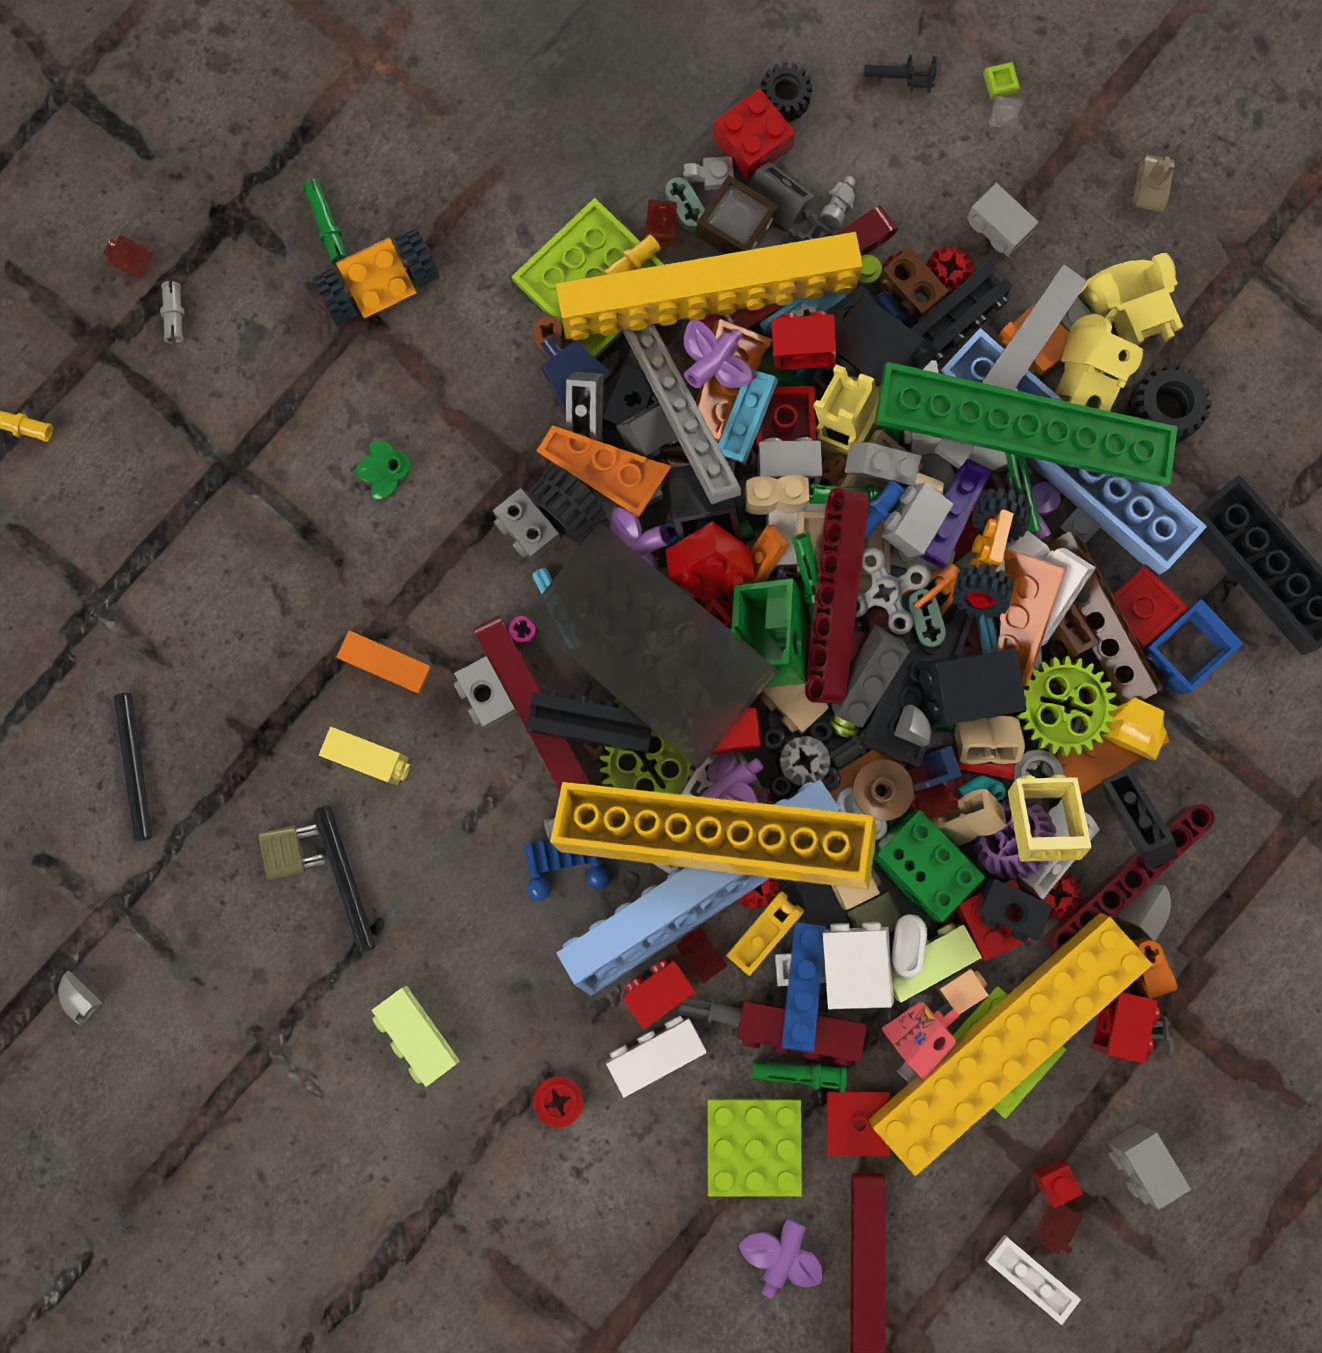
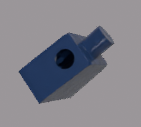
[540,333,611,409]

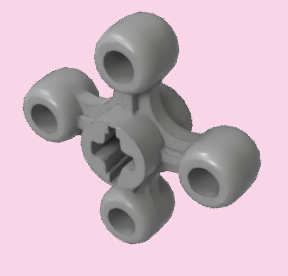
[855,547,931,635]

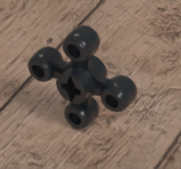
[762,720,841,799]

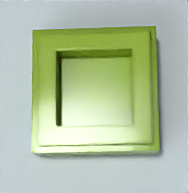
[983,62,1020,99]

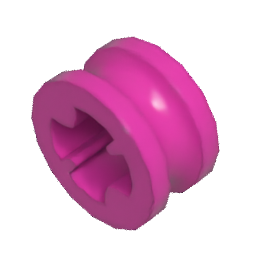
[509,616,537,644]

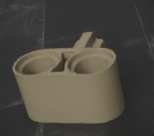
[1132,154,1175,213]

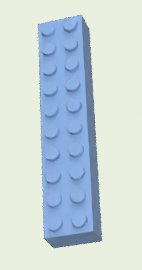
[939,328,1207,576]
[557,779,842,996]

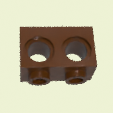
[878,247,948,322]
[1044,604,1099,665]

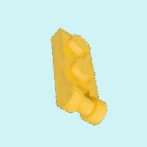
[726,890,805,976]

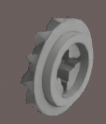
[780,736,830,786]
[1013,750,1063,799]

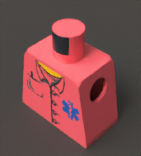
[882,1001,960,1080]

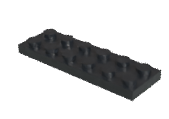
[860,578,975,768]

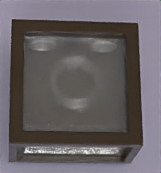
[696,175,778,254]

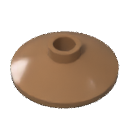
[853,759,914,821]

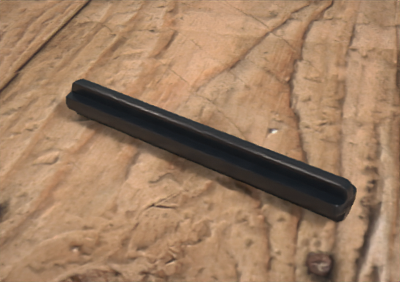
[114,692,152,841]
[314,806,375,953]

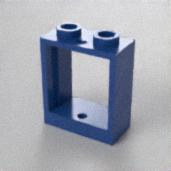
[1143,599,1244,695]

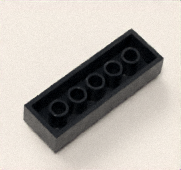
[1192,475,1322,655]

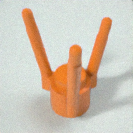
[889,563,961,627]

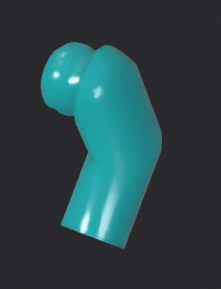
[957,775,1006,801]

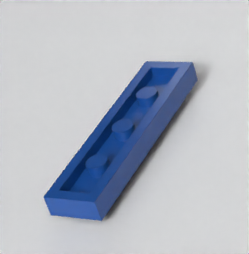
[781,922,826,1053]

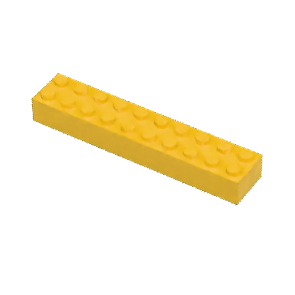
[556,232,863,341]
[550,782,877,890]
[868,913,1153,1176]

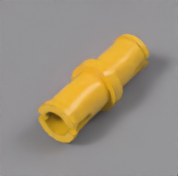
[603,234,661,275]
[0,411,53,442]

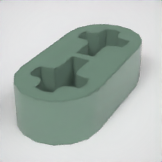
[665,177,705,232]
[909,589,946,648]

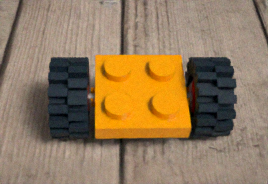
[312,228,440,327]
[952,488,1032,618]

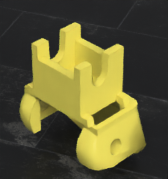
[1079,253,1183,355]
[1055,314,1143,411]
[814,365,884,462]

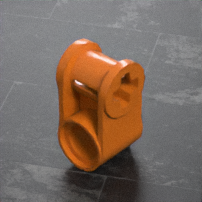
[1132,938,1177,999]

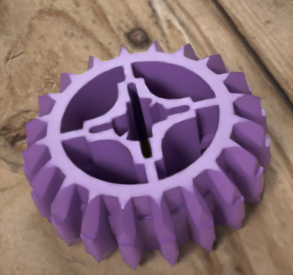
[973,799,1057,881]

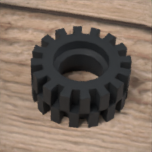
[760,62,812,122]

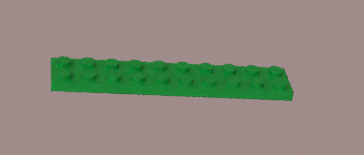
[874,362,1178,487]

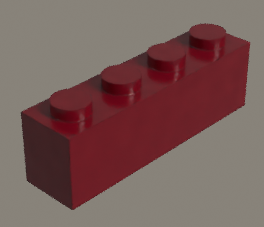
[736,999,867,1066]

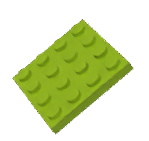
[511,198,664,358]

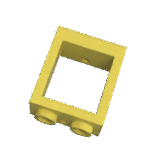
[318,727,410,786]
[1008,775,1091,862]

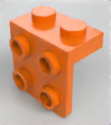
[995,303,1069,379]

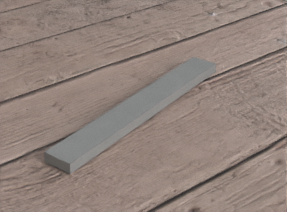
[934,265,1088,469]
[623,324,741,504]

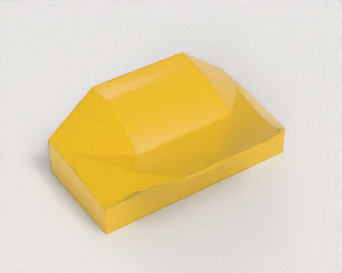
[1099,697,1167,761]

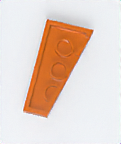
[696,319,773,442]
[1043,727,1169,801]

